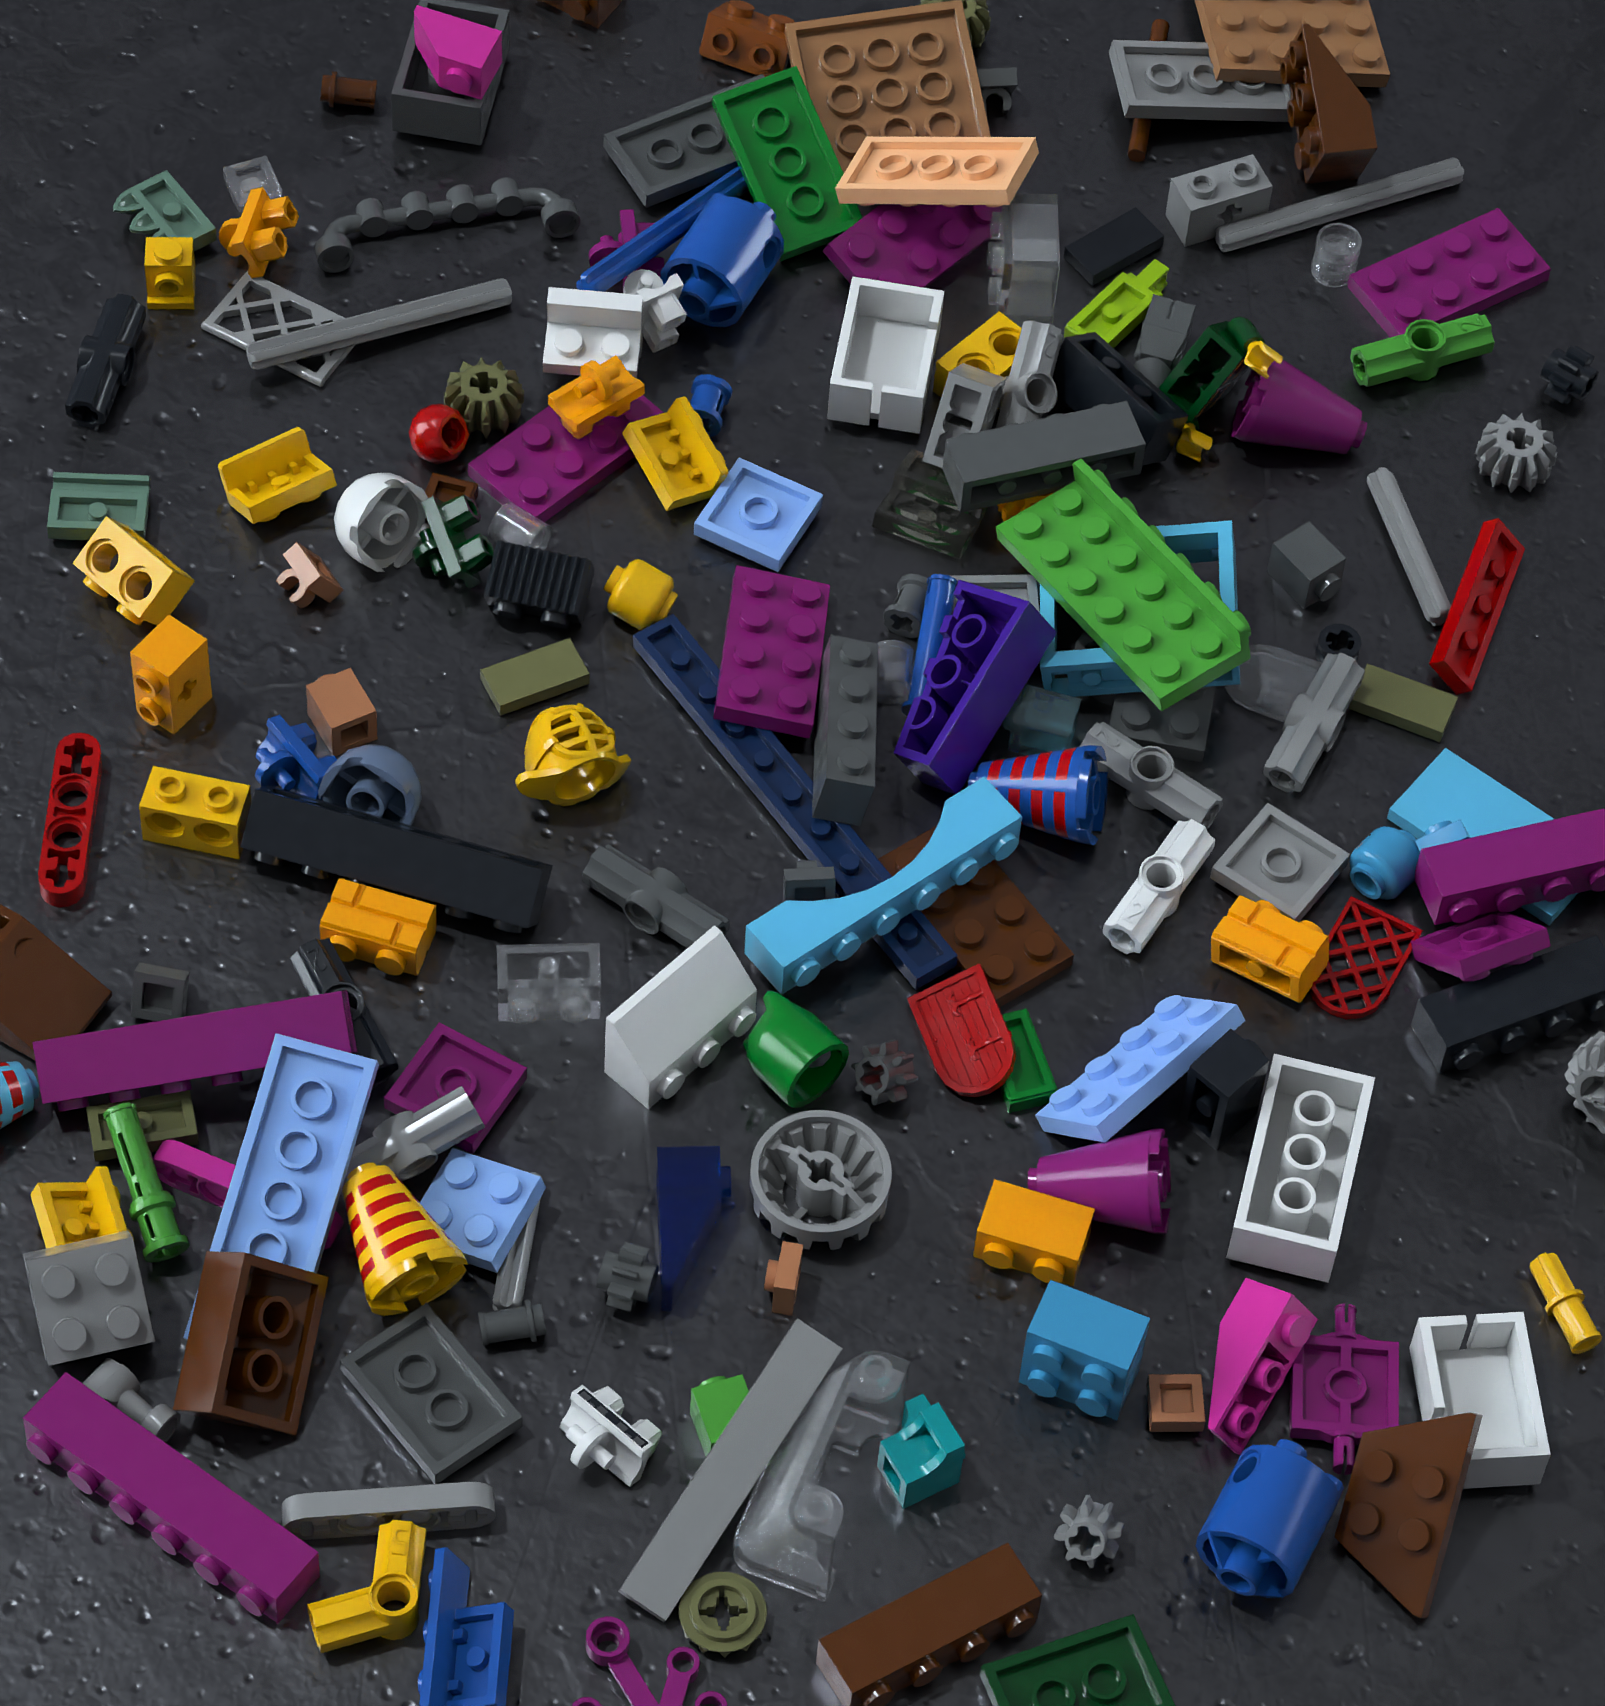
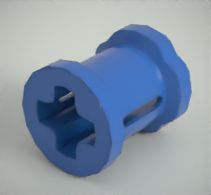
[690,374,733,437]

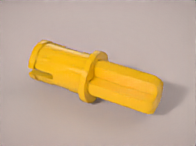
[1529,1252,1602,1354]

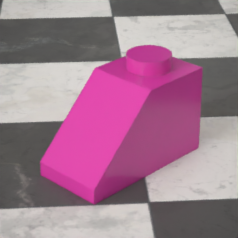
[414,5,502,100]

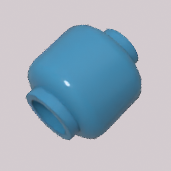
[1349,826,1420,900]

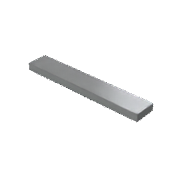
[618,1319,843,1622]

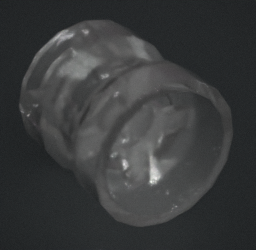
[1311,223,1362,287]

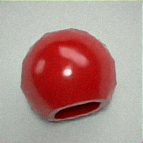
[408,404,469,464]

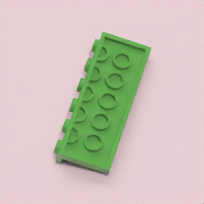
[996,459,1251,711]

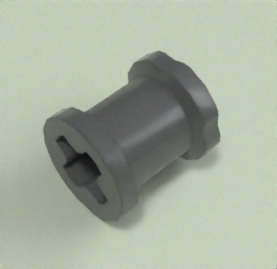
[883,574,928,638]

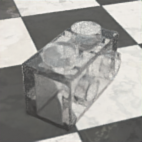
[497,943,601,1024]

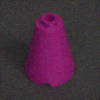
[1231,359,1367,454]
[1028,1129,1171,1234]

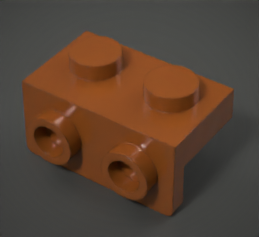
[699,0,795,77]

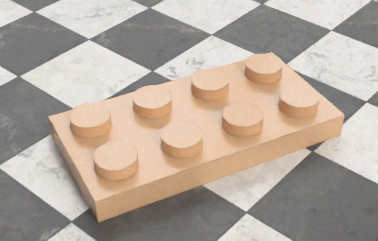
[835,136,1039,208]

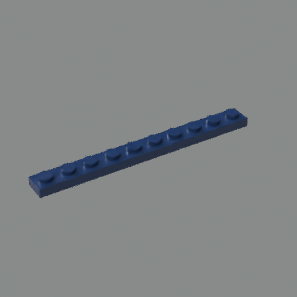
[633,614,958,990]

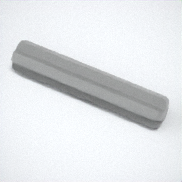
[492,1171,543,1311]

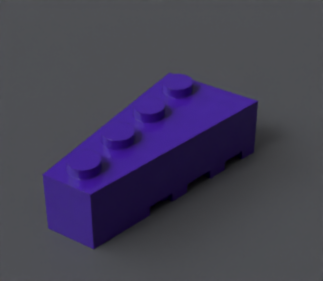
[894,580,1057,794]

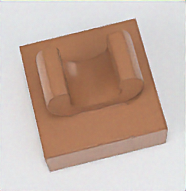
[276,542,344,608]

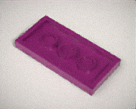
[823,204,1014,288]
[1347,208,1551,338]
[468,395,664,531]
[713,565,830,738]

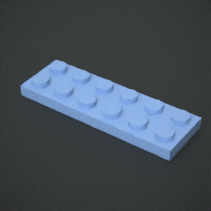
[183,1033,379,1341]

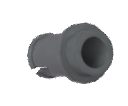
[478,1300,547,1346]

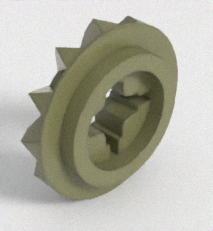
[679,1572,767,1658]

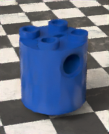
[661,193,784,327]
[1195,1439,1344,1598]

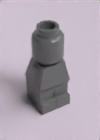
[1133,294,1196,388]

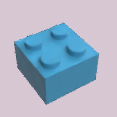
[1018,1280,1150,1420]

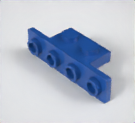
[418,1547,514,1706]

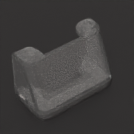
[732,1350,911,1602]

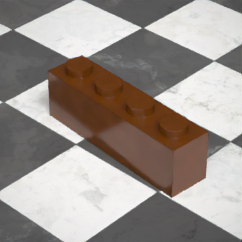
[816,1542,1042,1706]

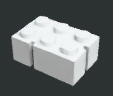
[827,276,944,434]
[1409,1312,1551,1489]

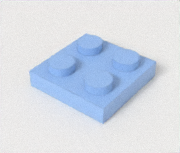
[694,457,823,572]
[420,1148,546,1273]

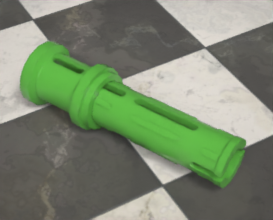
[103,1102,190,1262]

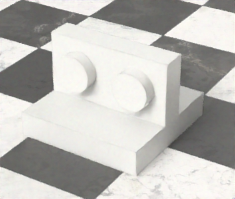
[543,287,643,379]

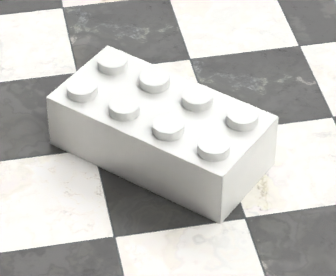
[1226,1054,1375,1283]

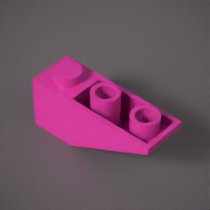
[1208,1278,1318,1455]

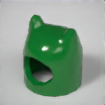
[743,991,849,1108]

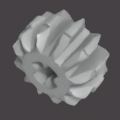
[1475,413,1557,493]

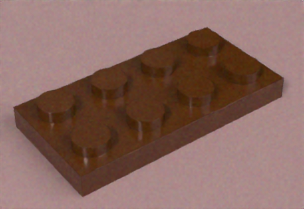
[878,826,1074,1008]

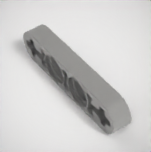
[281,1482,496,1540]

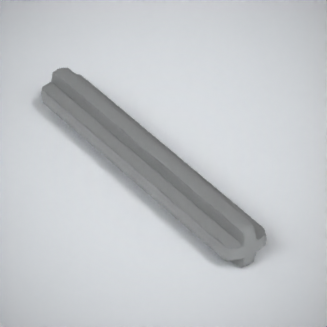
[1367,467,1451,626]

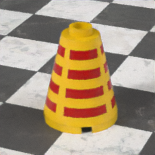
[342,1162,468,1316]

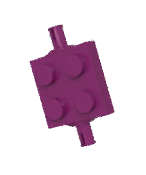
[1289,1303,1399,1475]

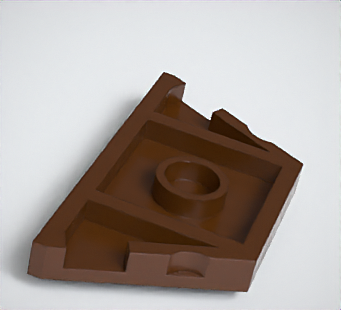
[1334,1412,1483,1618]

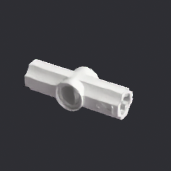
[1102,819,1215,954]

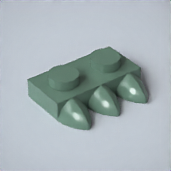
[113,170,217,251]

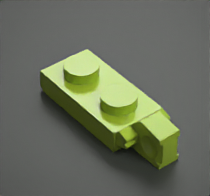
[1064,259,1169,348]

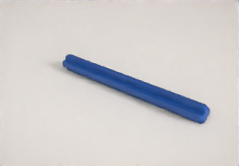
[576,166,749,292]

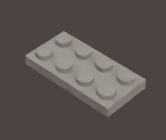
[1108,40,1291,122]

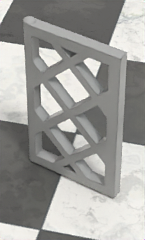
[201,270,355,387]

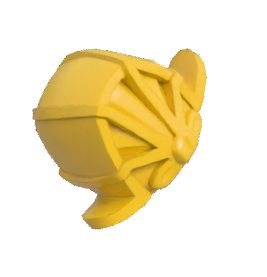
[515,702,632,806]

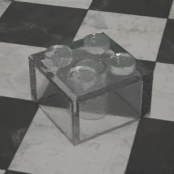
[987,193,1060,325]

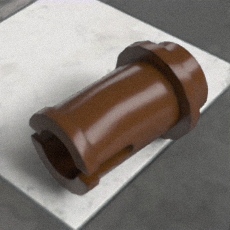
[320,71,377,109]

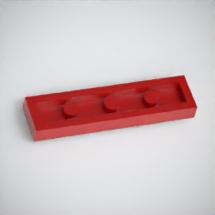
[1429,518,1525,695]

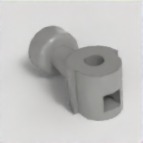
[82,1358,181,1443]

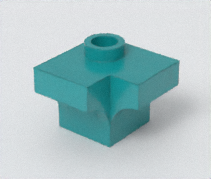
[877,1393,966,1509]

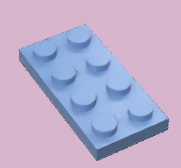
[1035,995,1245,1143]

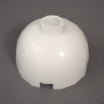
[334,473,430,572]

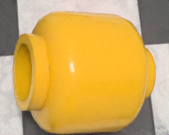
[603,559,679,630]

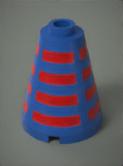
[968,745,1108,845]

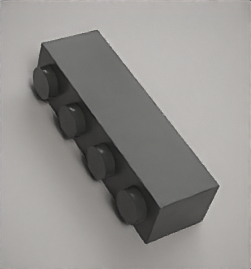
[942,401,1146,513]
[812,635,878,826]

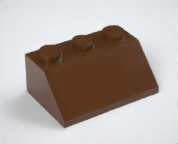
[173,1251,329,1435]

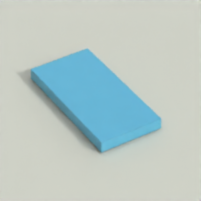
[1387,748,1578,926]

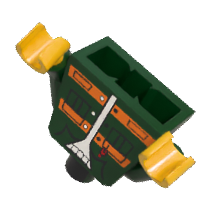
[1159,316,1283,462]

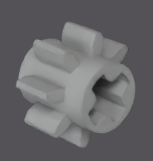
[1054,1495,1125,1568]

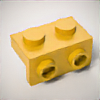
[622,396,729,511]
[218,427,337,524]
[30,1166,134,1248]

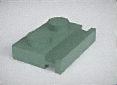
[47,472,151,540]

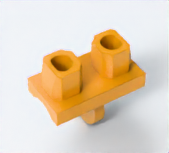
[219,187,299,279]
[548,355,645,439]

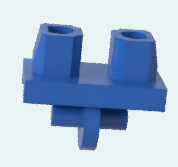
[255,715,337,800]

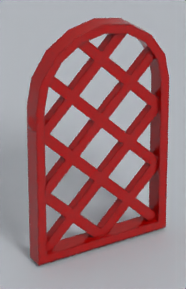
[1309,896,1423,1019]

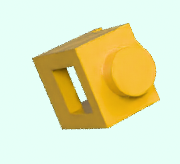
[144,237,196,309]

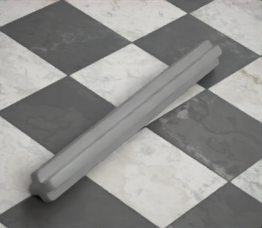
[1215,157,1464,252]
[246,278,512,370]

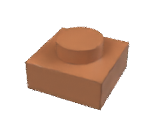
[764,1241,803,1316]
[1146,1374,1205,1432]

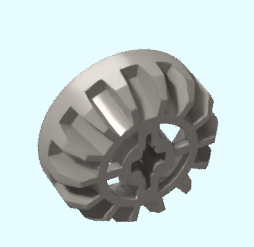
[749,1110,892,1250]

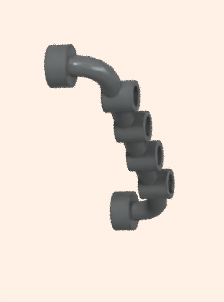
[314,178,581,273]

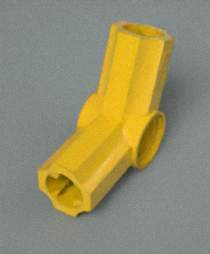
[307,1520,427,1653]

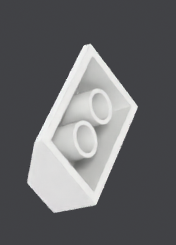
[604,925,757,1110]

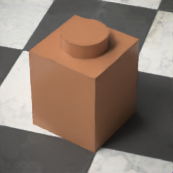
[306,668,378,756]

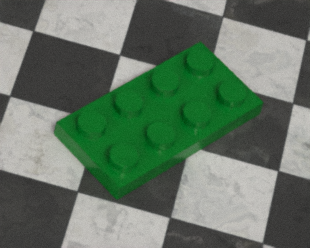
[712,66,863,262]

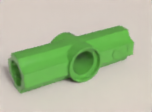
[1350,313,1495,387]

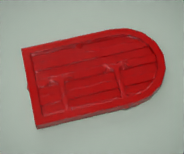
[907,963,1016,1097]

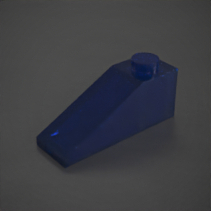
[656,1146,731,1311]

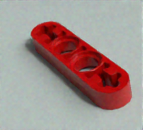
[38,732,102,907]

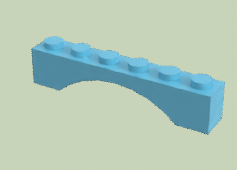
[744,777,1022,995]

